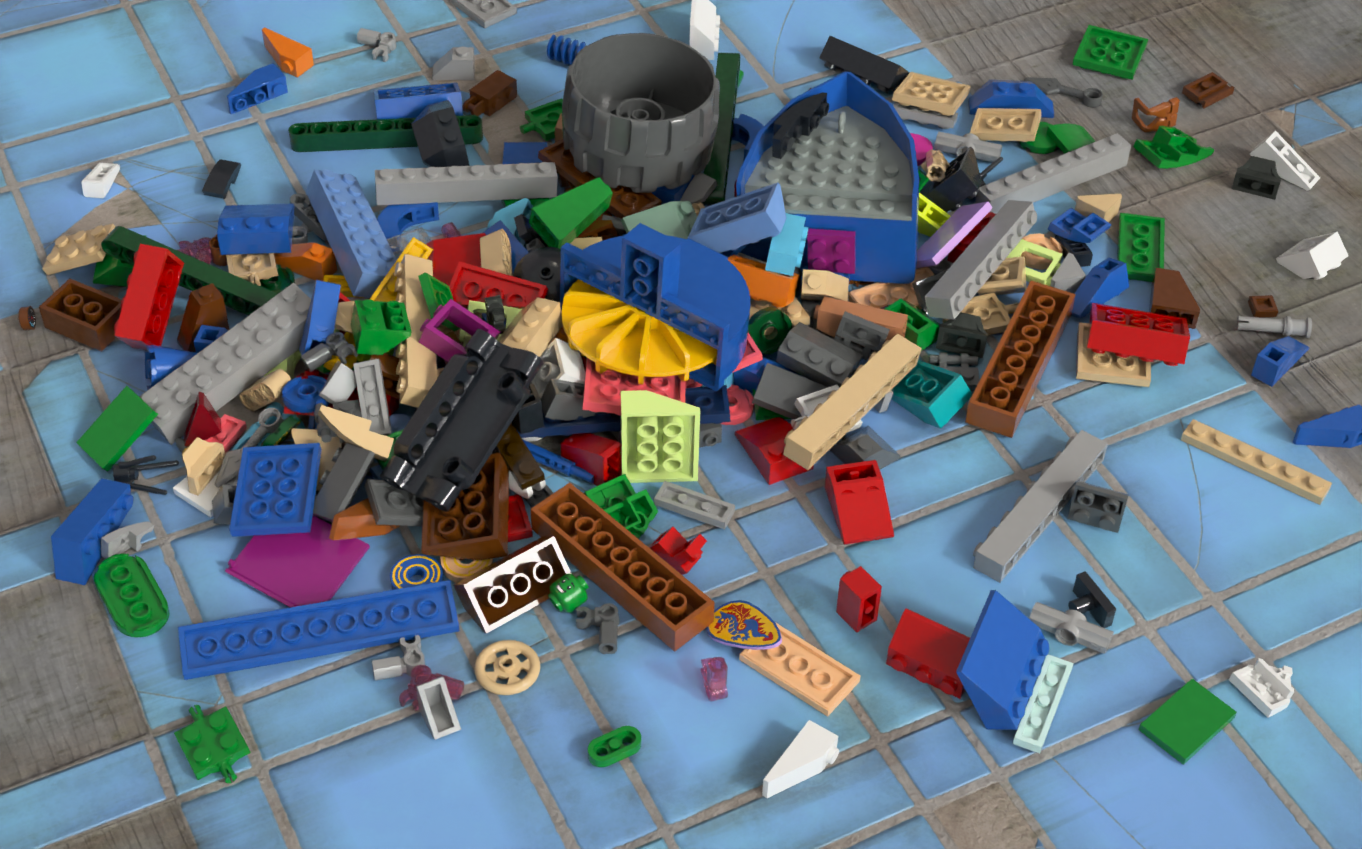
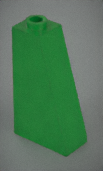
[529,177,613,249]

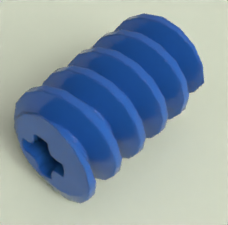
[547,35,590,65]

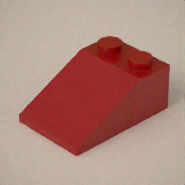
[735,416,814,485]

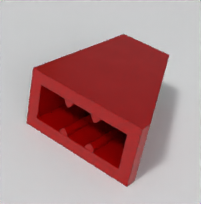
[561,433,622,486]

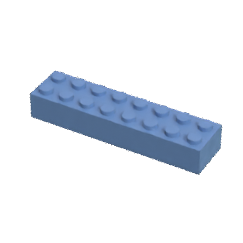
[306,169,397,298]

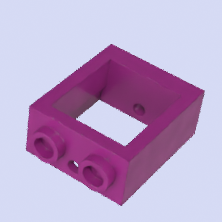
[419,299,500,362]

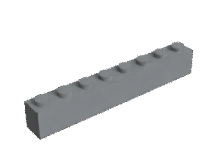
[975,133,1131,214]
[375,162,558,206]
[925,200,1037,320]
[973,430,1108,583]

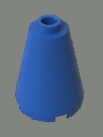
[145,345,197,390]

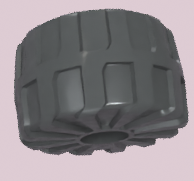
[562,33,720,193]

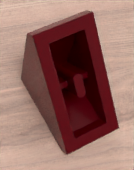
[184,392,221,447]

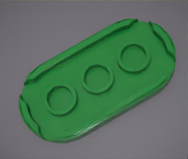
[94,554,169,638]

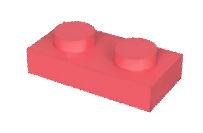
[204,414,247,453]

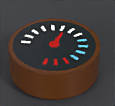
[18,306,36,331]

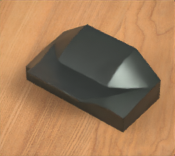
[1232,156,1281,200]
[936,312,988,358]

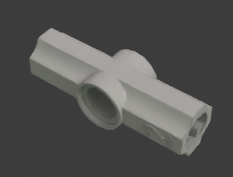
[934,132,1002,163]
[1029,602,1114,654]

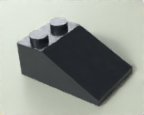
[927,147,982,213]

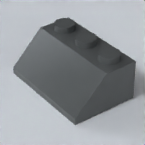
[776,322,863,388]
[313,443,375,525]

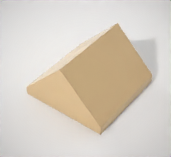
[977,256,1027,295]

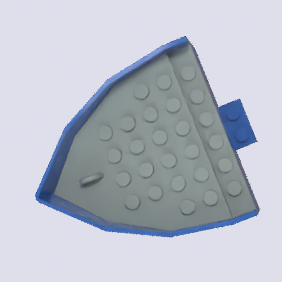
[736,72,919,287]

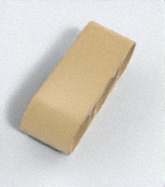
[480,229,513,276]
[239,369,292,411]

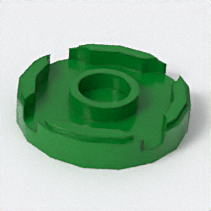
[1019,122,1059,154]

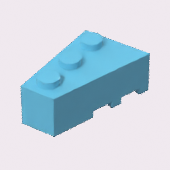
[765,213,809,276]

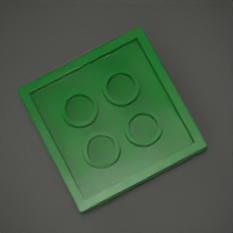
[1072,25,1148,80]

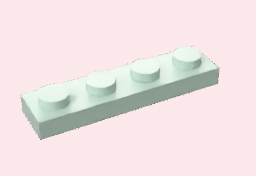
[1013,655,1074,754]

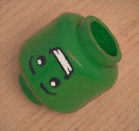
[548,573,589,613]

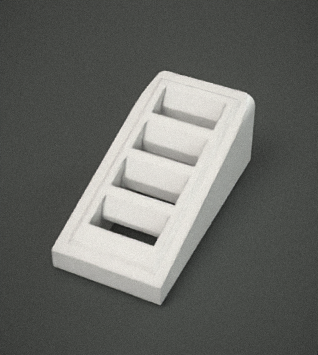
[81,163,120,198]

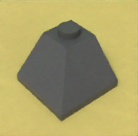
[830,426,900,469]

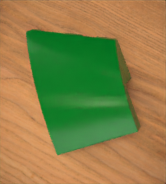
[1133,126,1214,168]
[584,474,658,539]

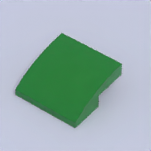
[1047,124,1096,154]

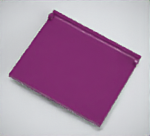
[225,516,370,607]

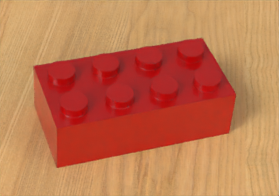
[114,244,184,351]

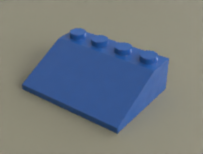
[373,82,463,119]
[956,590,1049,730]

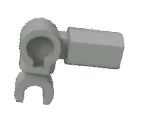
[357,28,397,62]
[372,635,426,681]

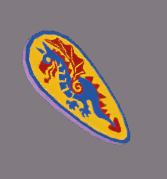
[706,600,782,650]

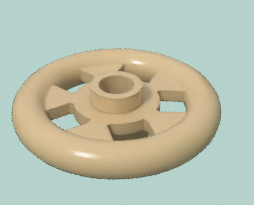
[474,640,540,695]

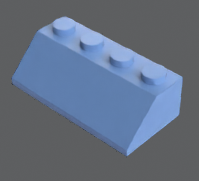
[688,182,787,253]

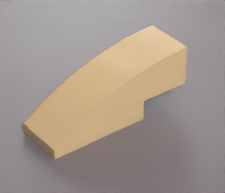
[318,405,394,462]

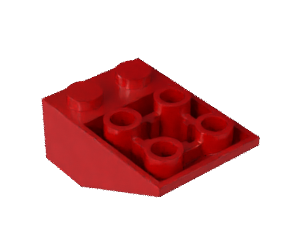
[824,460,894,545]

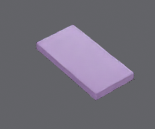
[916,201,992,268]

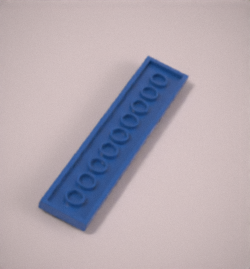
[178,580,460,680]

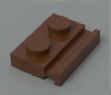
[1182,72,1235,109]

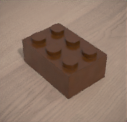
[39,278,122,351]

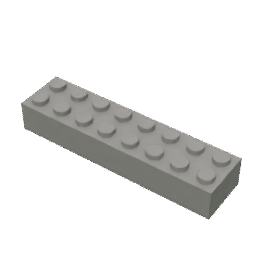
[140,283,311,445]

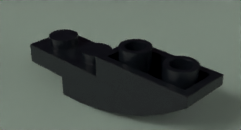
[772,92,829,159]

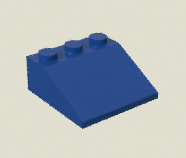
[217,204,295,255]

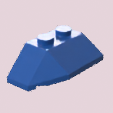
[968,80,1054,118]

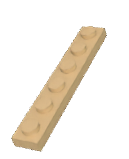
[1181,419,1332,505]

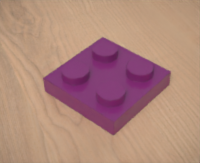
[807,229,856,274]

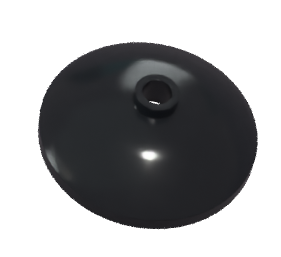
[513,247,561,302]

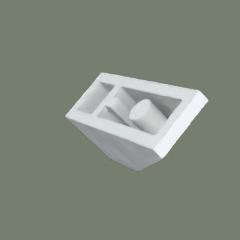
[1250,131,1320,191]
[762,720,839,798]

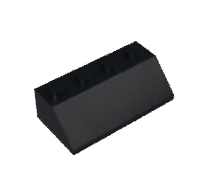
[819,36,910,94]

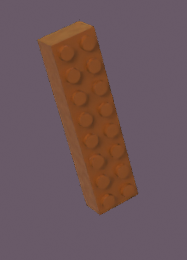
[965,280,1076,438]
[531,482,715,652]

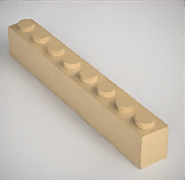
[394,254,437,407]
[783,334,922,470]

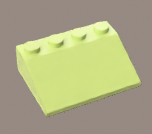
[621,390,700,483]

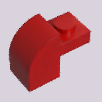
[649,526,707,575]

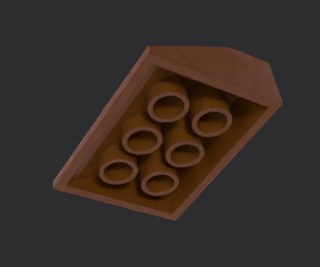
[421,453,509,560]

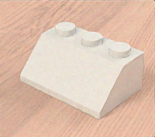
[690,0,720,60]

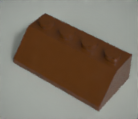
[453,536,571,633]

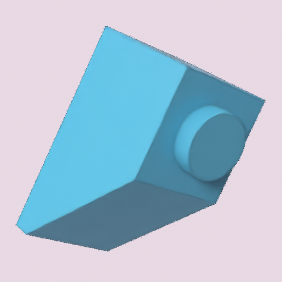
[487,198,533,242]

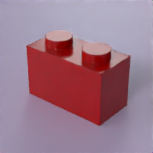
[836,566,882,633]

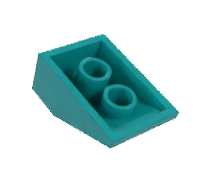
[891,360,973,429]

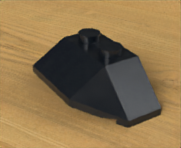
[411,100,470,167]

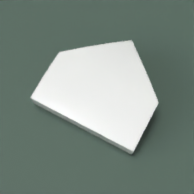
[1229,658,1294,718]

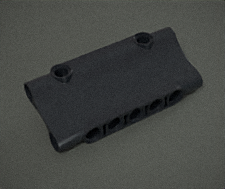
[380,329,544,512]

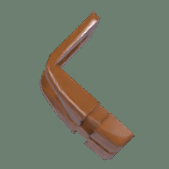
[1132,97,1180,132]

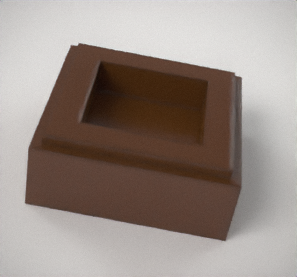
[1248,295,1278,318]

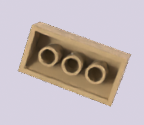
[497,298,563,357]

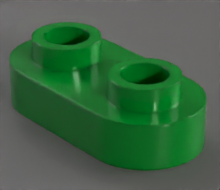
[588,726,641,767]

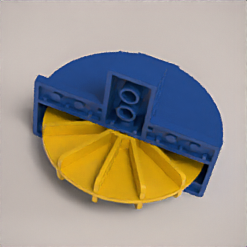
[560,223,750,391]

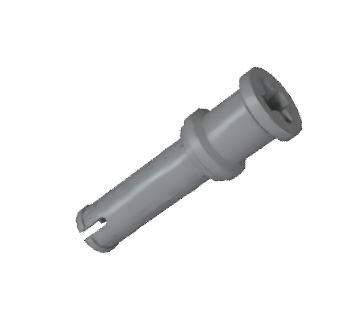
[1236,316,1312,338]

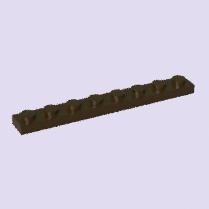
[438,331,545,490]

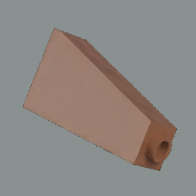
[814,296,908,351]

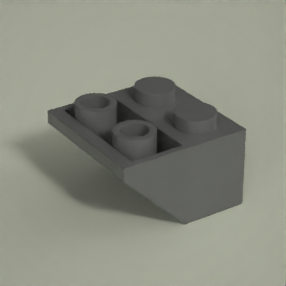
[1068,481,1129,533]

